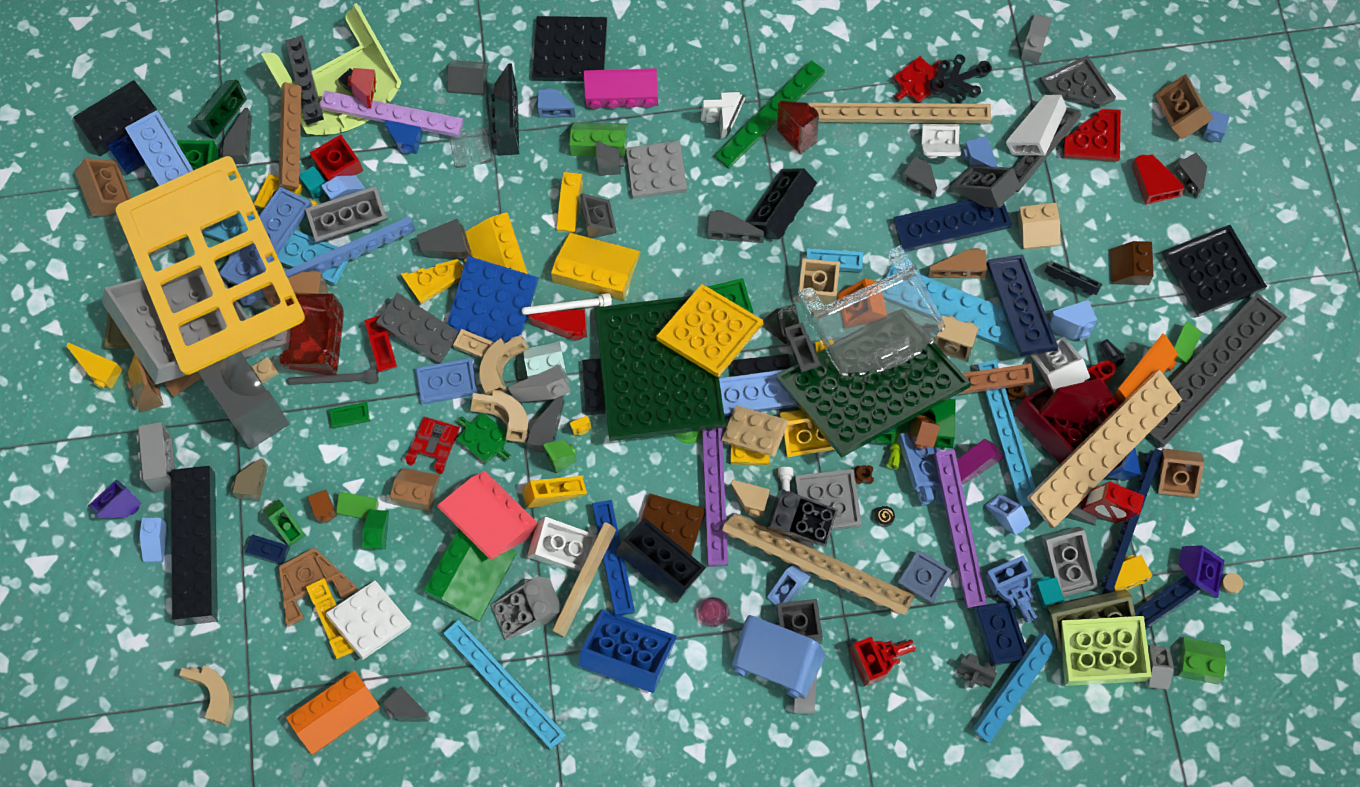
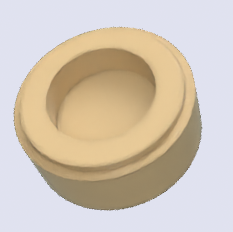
[1222,573,1243,594]

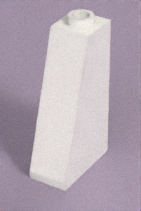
[1006,95,1067,156]

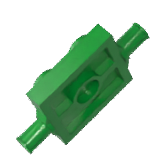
[457,413,511,464]

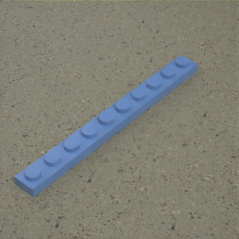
[240,216,416,306]

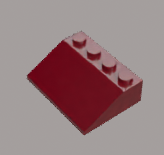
[1013,385,1100,464]

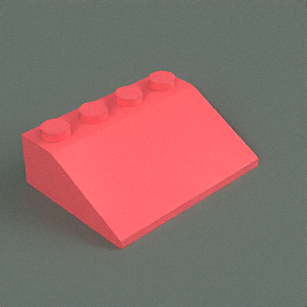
[437,471,538,560]

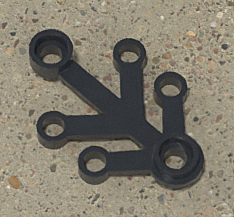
[928,54,992,103]

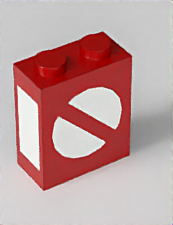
[1081,481,1144,524]

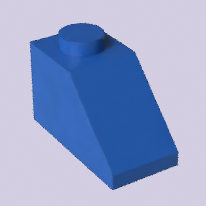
[385,120,423,154]

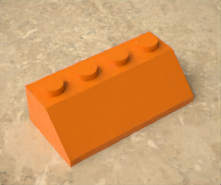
[1114,333,1178,405]
[286,670,381,755]

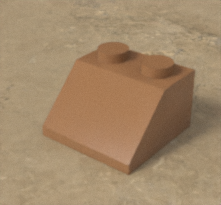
[1157,448,1205,498]
[390,468,441,512]

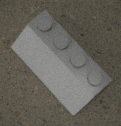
[305,186,387,243]

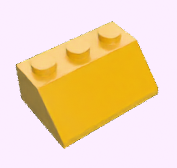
[780,410,834,457]

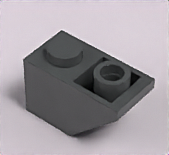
[1174,153,1207,199]

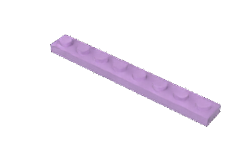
[320,91,464,138]

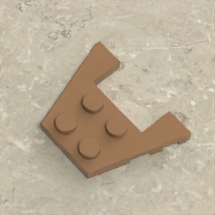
[279,547,358,627]

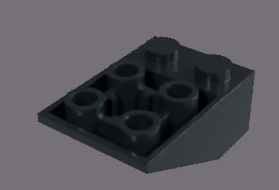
[766,489,838,547]

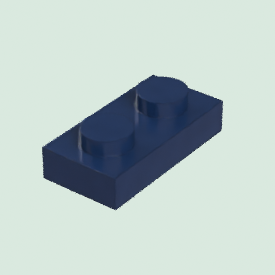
[245,534,290,565]

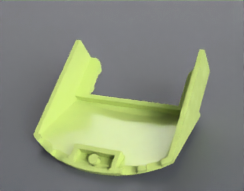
[261,3,402,135]

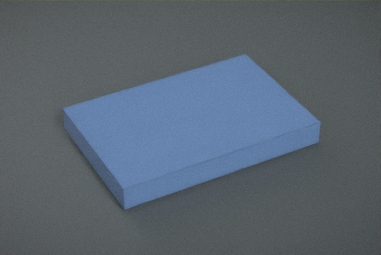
[416,358,478,405]

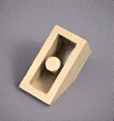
[731,480,770,518]

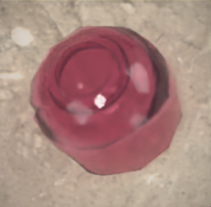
[698,597,730,627]

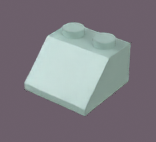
[523,342,567,378]

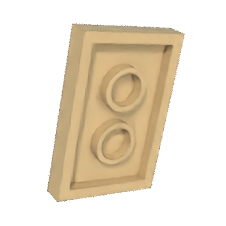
[722,405,788,457]

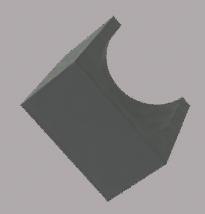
[197,351,290,450]

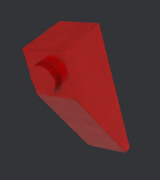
[528,309,587,340]

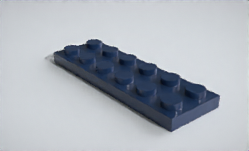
[893,200,1012,253]
[986,254,1058,356]

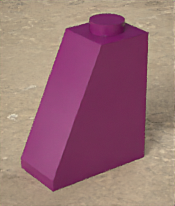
[957,439,1004,485]

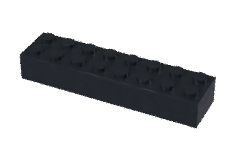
[171,465,218,626]

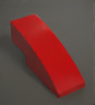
[364,315,397,372]

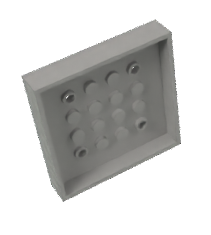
[102,268,262,384]

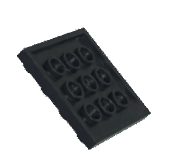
[532,16,608,82]
[1162,225,1267,317]

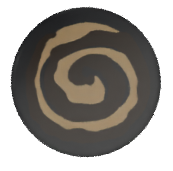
[875,506,895,527]

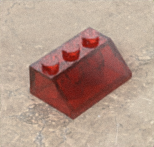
[777,101,819,155]

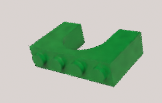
[875,399,956,448]

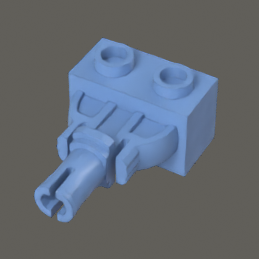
[985,555,1038,623]

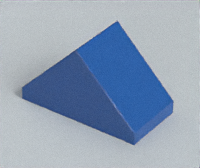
[1108,448,1141,481]

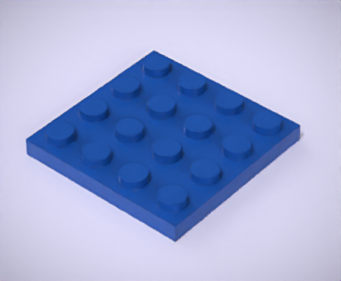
[447,256,539,343]

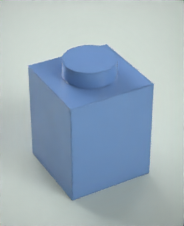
[1203,111,1230,143]

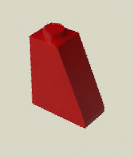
[1132,154,1185,205]

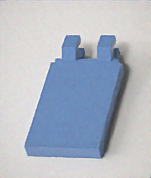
[897,433,944,506]

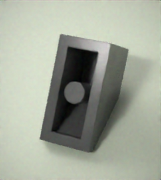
[596,142,624,176]
[902,157,937,199]
[383,686,431,722]

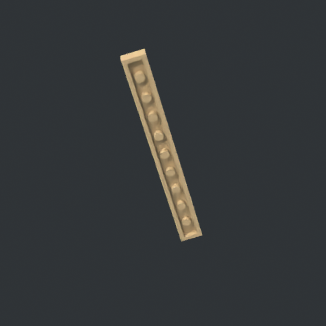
[808,103,991,123]

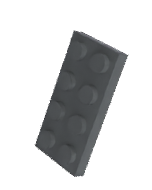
[376,292,460,364]

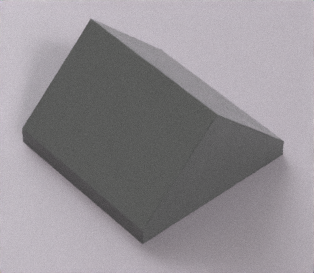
[448,60,489,95]
[580,193,617,238]

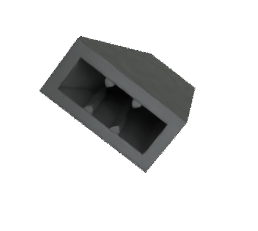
[416,219,473,259]

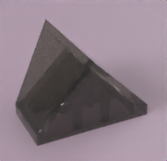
[762,304,799,344]

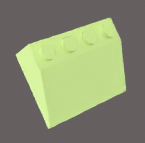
[1061,616,1152,686]

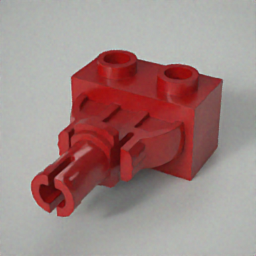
[849,636,916,687]

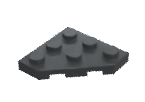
[1040,55,1116,108]

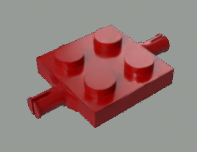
[893,56,944,103]

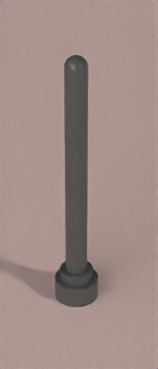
[287,368,379,385]

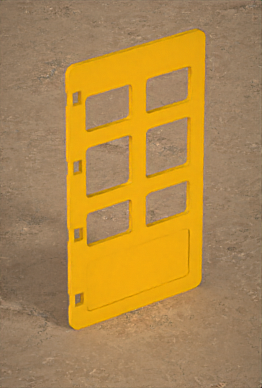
[115,156,305,375]

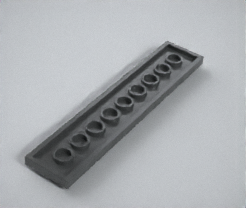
[1147,293,1287,448]

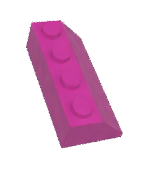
[584,68,658,109]

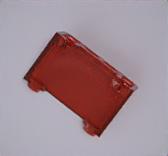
[280,293,344,375]

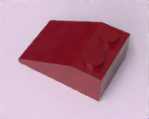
[1039,378,1113,423]

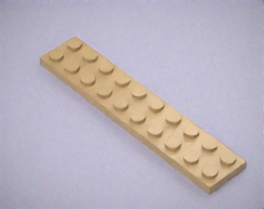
[1027,370,1182,528]
[722,513,915,615]

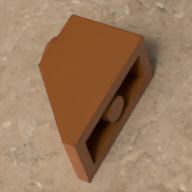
[909,415,940,449]

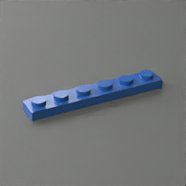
[592,500,635,617]

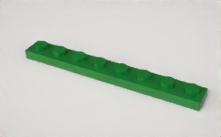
[716,60,825,169]

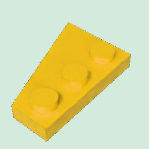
[401,259,464,305]

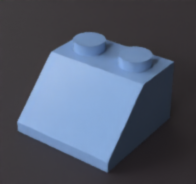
[1049,300,1097,341]

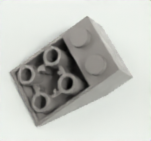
[491,576,562,640]

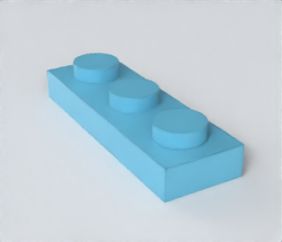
[807,248,863,272]

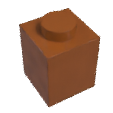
[308,490,337,523]

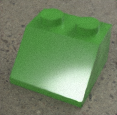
[1178,637,1226,685]

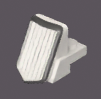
[701,92,746,139]

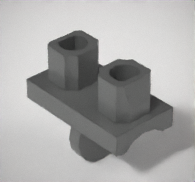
[957,653,997,688]

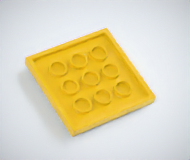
[656,284,763,378]

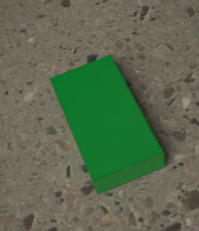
[329,402,371,429]

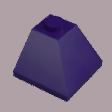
[88,479,142,518]
[1179,545,1225,598]

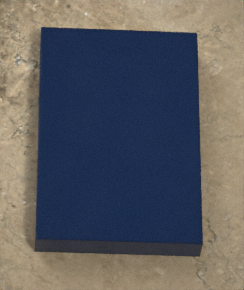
[973,602,1027,667]

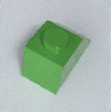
[543,440,577,474]

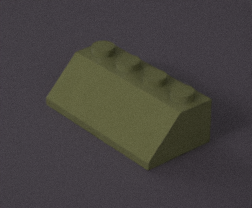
[1047,589,1135,652]

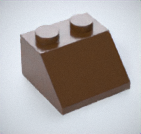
[1110,241,1154,285]

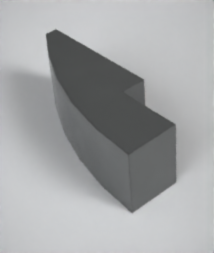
[784,322,820,372]

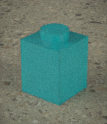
[299,166,326,199]
[1035,576,1064,610]

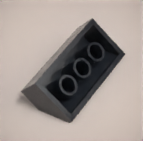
[746,168,817,240]
[616,518,706,603]

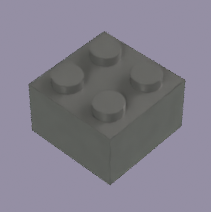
[777,599,823,644]

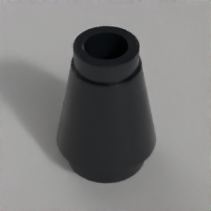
[1099,339,1125,367]

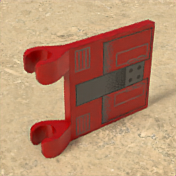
[406,417,460,474]

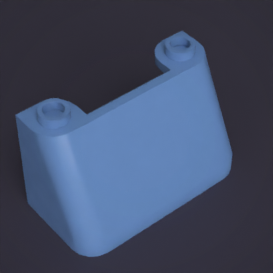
[731,615,826,699]

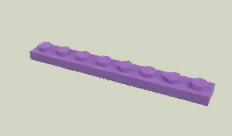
[703,428,728,567]
[934,450,987,609]

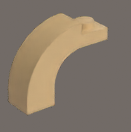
[479,335,529,396]
[470,390,528,443]
[179,666,234,727]

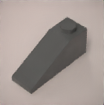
[220,108,252,164]
[708,210,764,243]
[525,395,565,453]

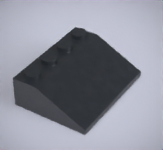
[491,63,520,156]
[73,80,157,156]

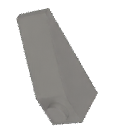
[1021,14,1052,64]
[508,364,571,402]

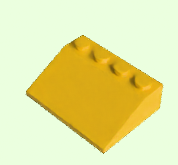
[464,212,528,274]
[551,233,641,301]

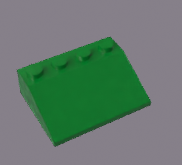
[424,529,517,622]

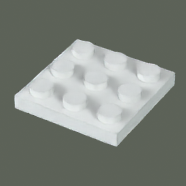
[326,581,411,660]

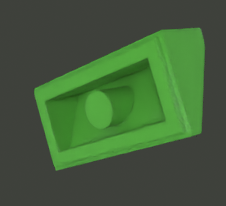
[1174,321,1202,365]
[336,492,379,520]

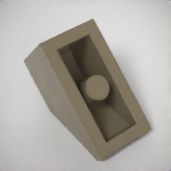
[231,459,268,502]

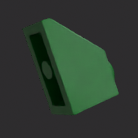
[263,499,305,547]
[362,509,389,550]

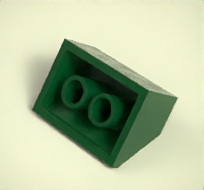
[194,79,247,139]

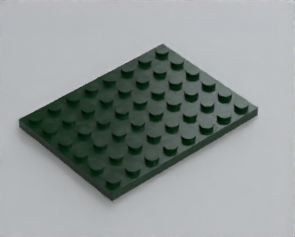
[595,296,726,441]
[776,308,971,458]

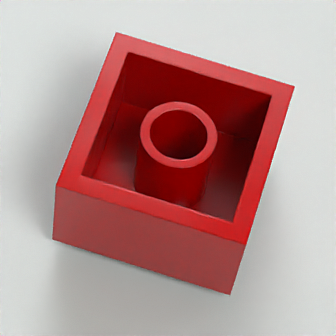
[309,134,363,182]

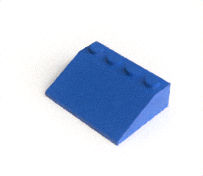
[578,609,677,693]

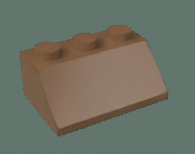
[75,158,131,216]

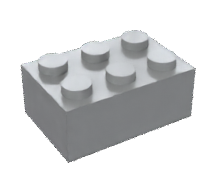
[136,422,175,493]

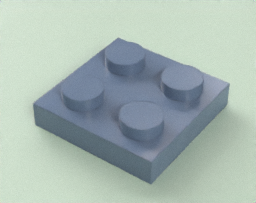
[898,550,953,605]

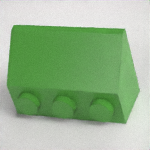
[570,122,627,157]

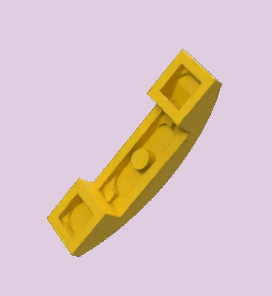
[306,578,355,659]

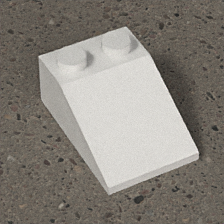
[1030,337,1090,392]
[527,517,597,572]

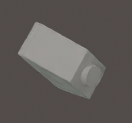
[1148,645,1174,690]

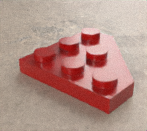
[1063,108,1121,161]

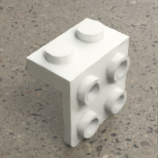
[921,124,961,158]

